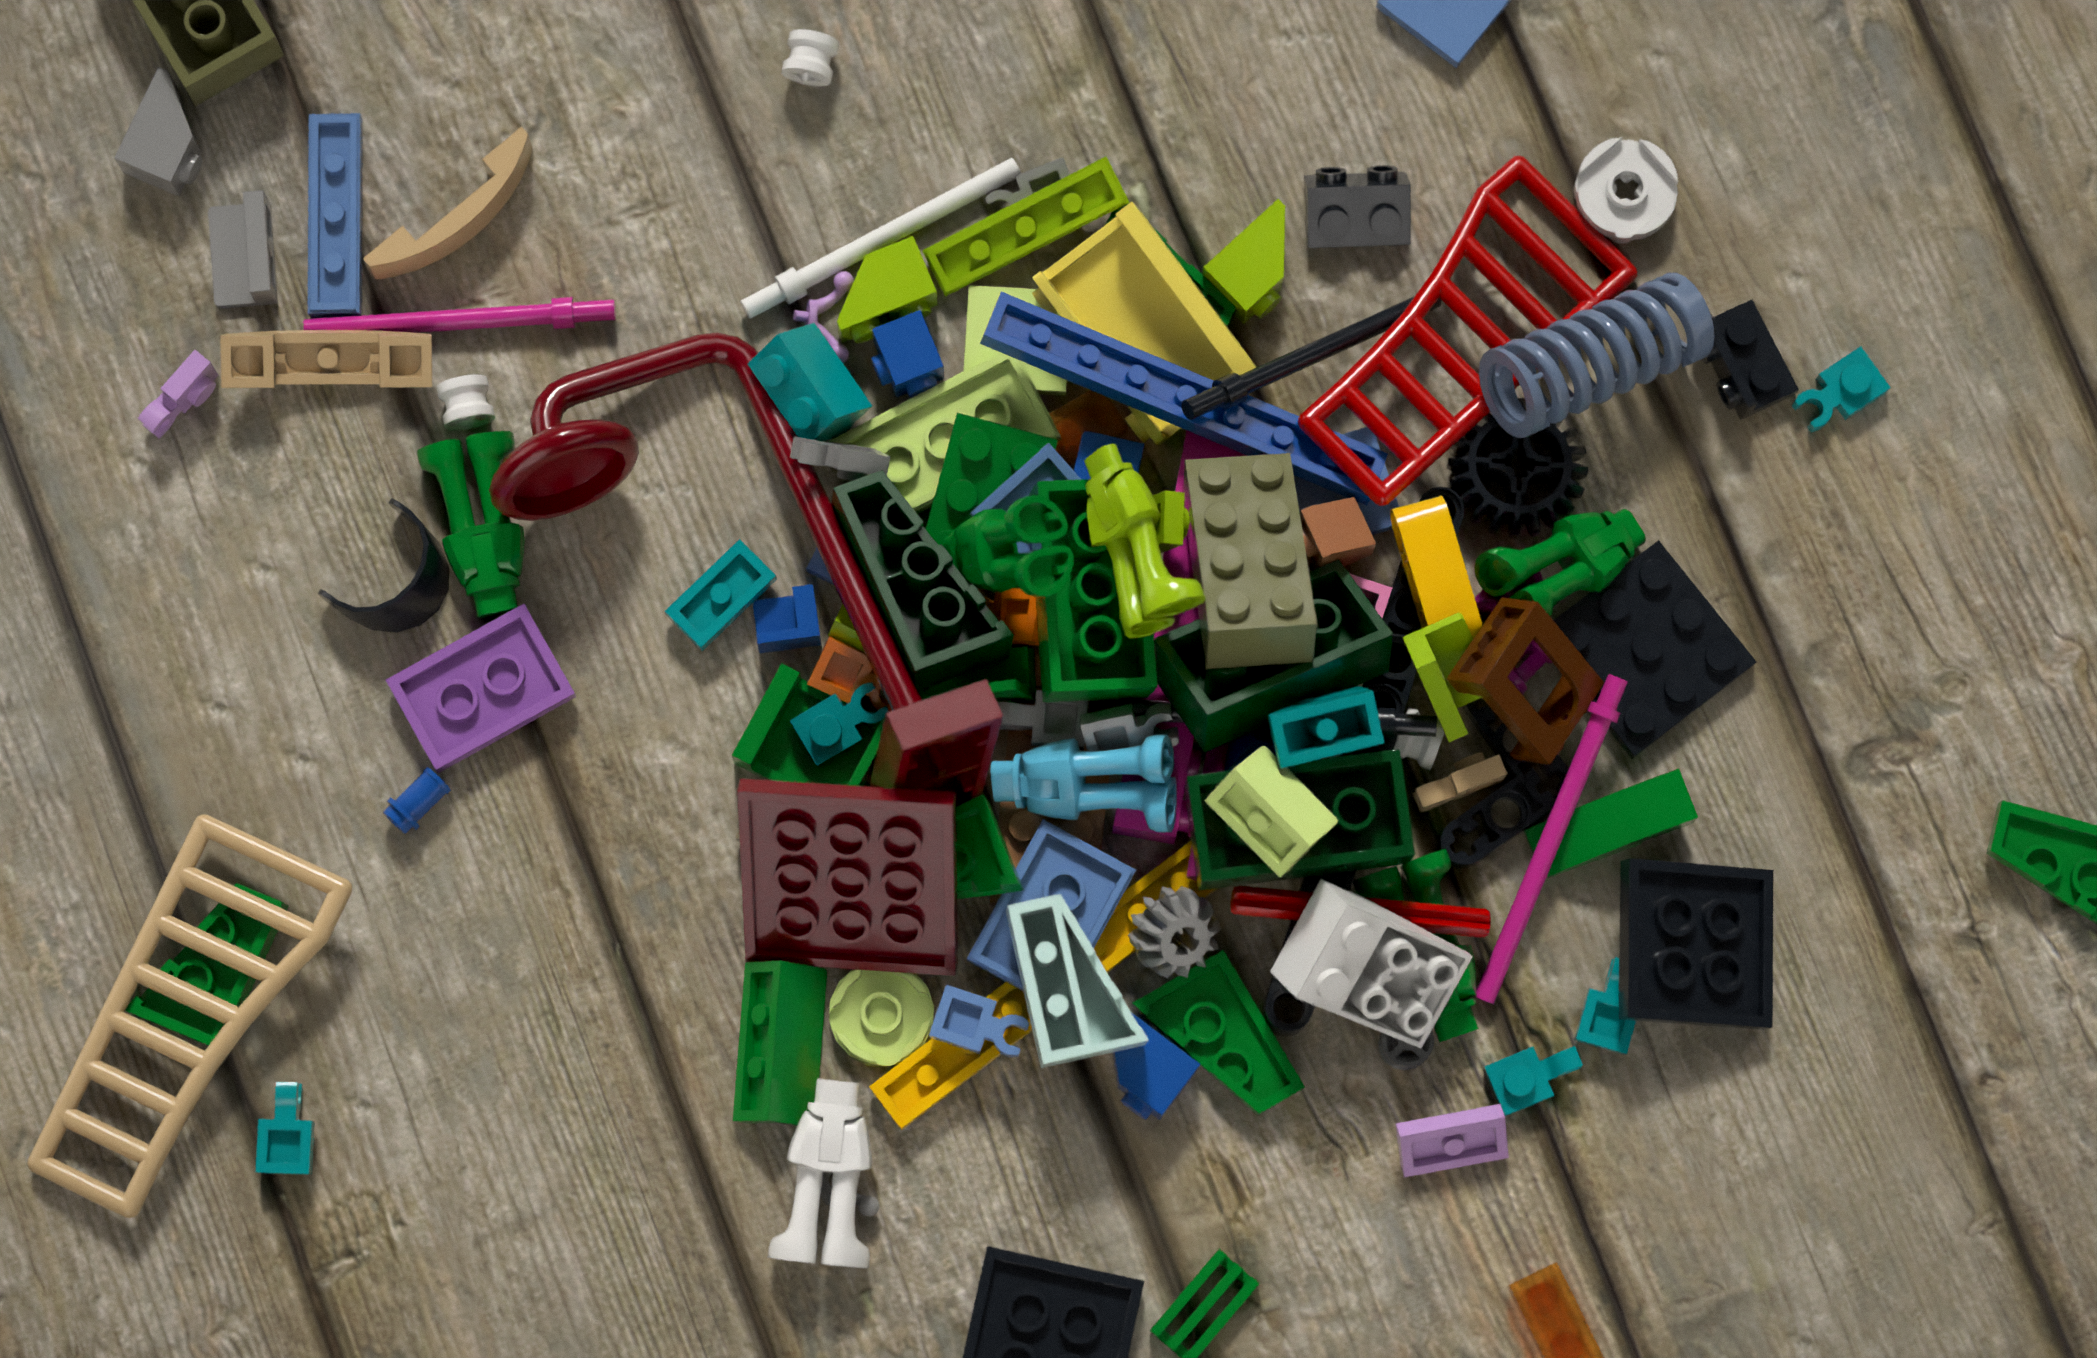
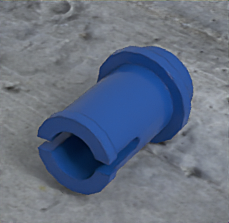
[383,767,451,834]

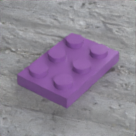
[386,604,576,773]

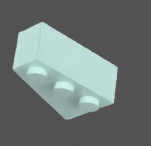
[1006,894,1149,1068]

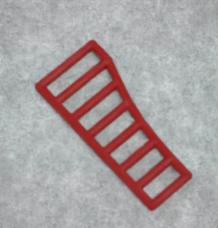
[1298,155,1638,506]

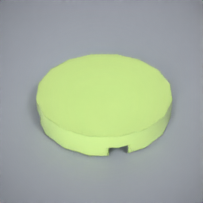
[829,969,934,1067]

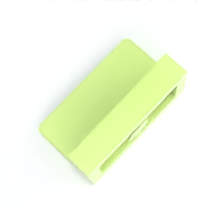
[1204,746,1338,878]

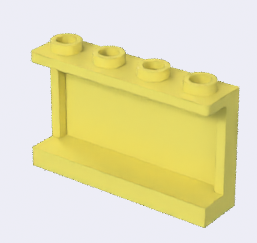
[1032,202,1257,445]

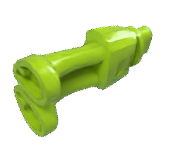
[1084,444,1206,638]

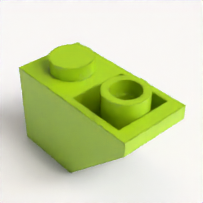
[837,236,938,343]

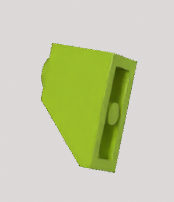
[1202,199,1285,324]

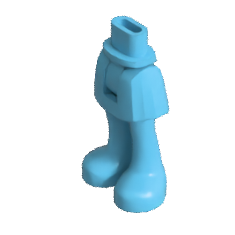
[990,734,1177,832]

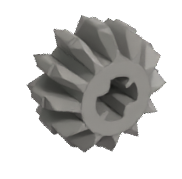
[1128,886,1222,978]

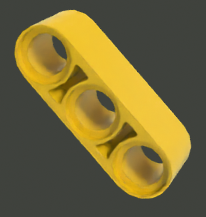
[1390,496,1482,639]

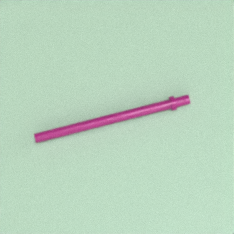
[1475,674,1628,1004]

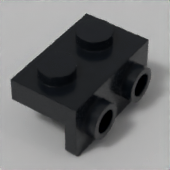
[1304,165,1411,248]

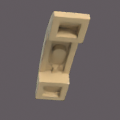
[363,126,533,280]
[220,330,432,388]

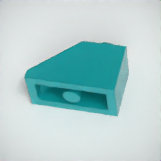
[1268,686,1384,768]

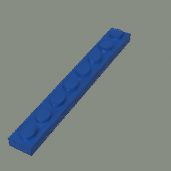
[980,291,1388,506]

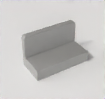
[208,190,278,309]

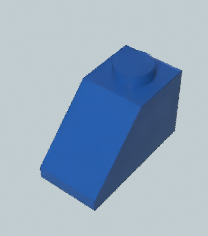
[1112,1012,1200,1120]

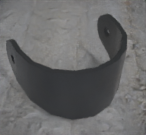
[318,498,449,633]

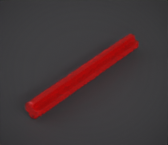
[1230,885,1491,938]

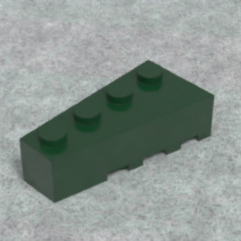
[832,470,1014,692]

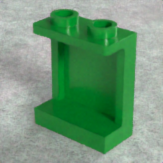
[732,663,885,787]

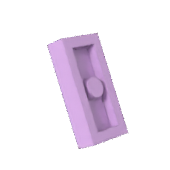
[1396,1104,1509,1178]

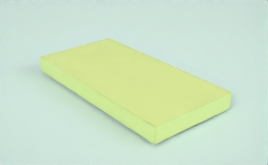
[830,352,1062,514]

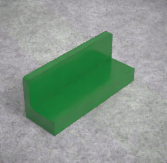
[732,961,827,1126]

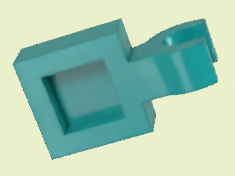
[1574,957,1636,1055]
[1483,1046,1583,1117]
[255,1082,315,1175]

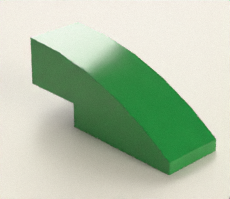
[1524,768,1698,879]

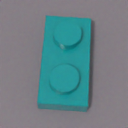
[665,539,777,651]

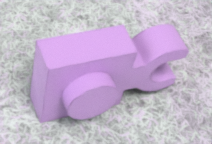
[138,350,218,439]

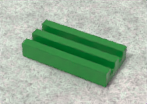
[1150,1248,1260,1358]

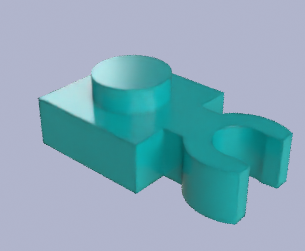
[1792,346,1891,432]
[790,682,890,766]

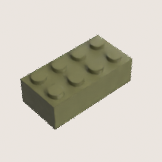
[131,0,285,107]
[1183,453,1317,669]

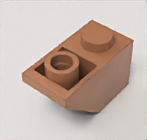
[1300,497,1376,571]

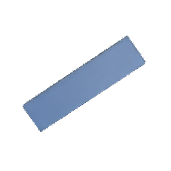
[308,113,362,318]

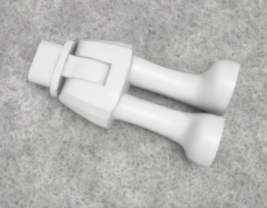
[768,1079,872,1268]

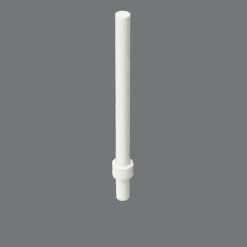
[741,158,1021,319]

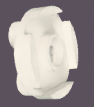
[1573,138,1678,244]

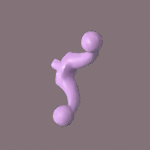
[793,271,854,363]

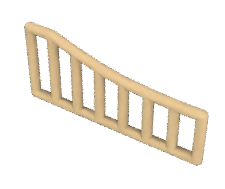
[27,814,352,1218]

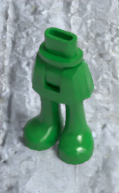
[416,431,525,618]
[943,495,1073,597]
[1474,509,1646,617]
[1353,849,1479,1043]

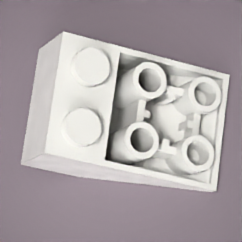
[1270,879,1473,1048]

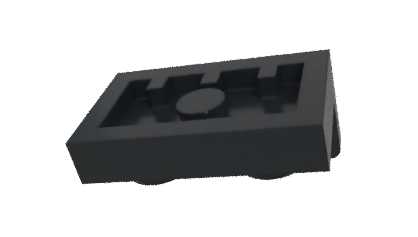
[1702,299,1799,420]

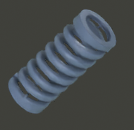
[1479,273,1714,438]

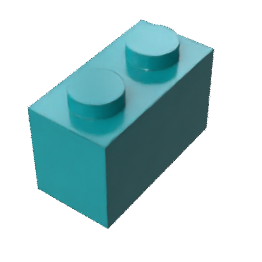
[748,323,872,442]

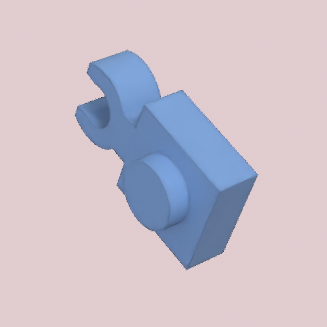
[929,985,1029,1057]

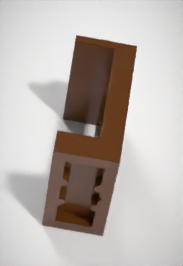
[1446,597,1604,765]

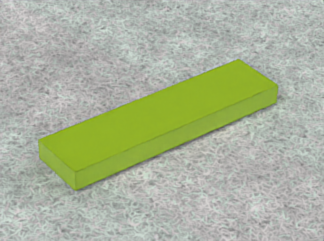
[922,156,1130,297]

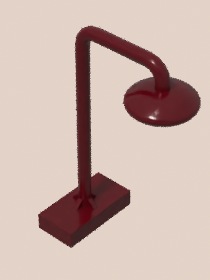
[489,332,1003,807]

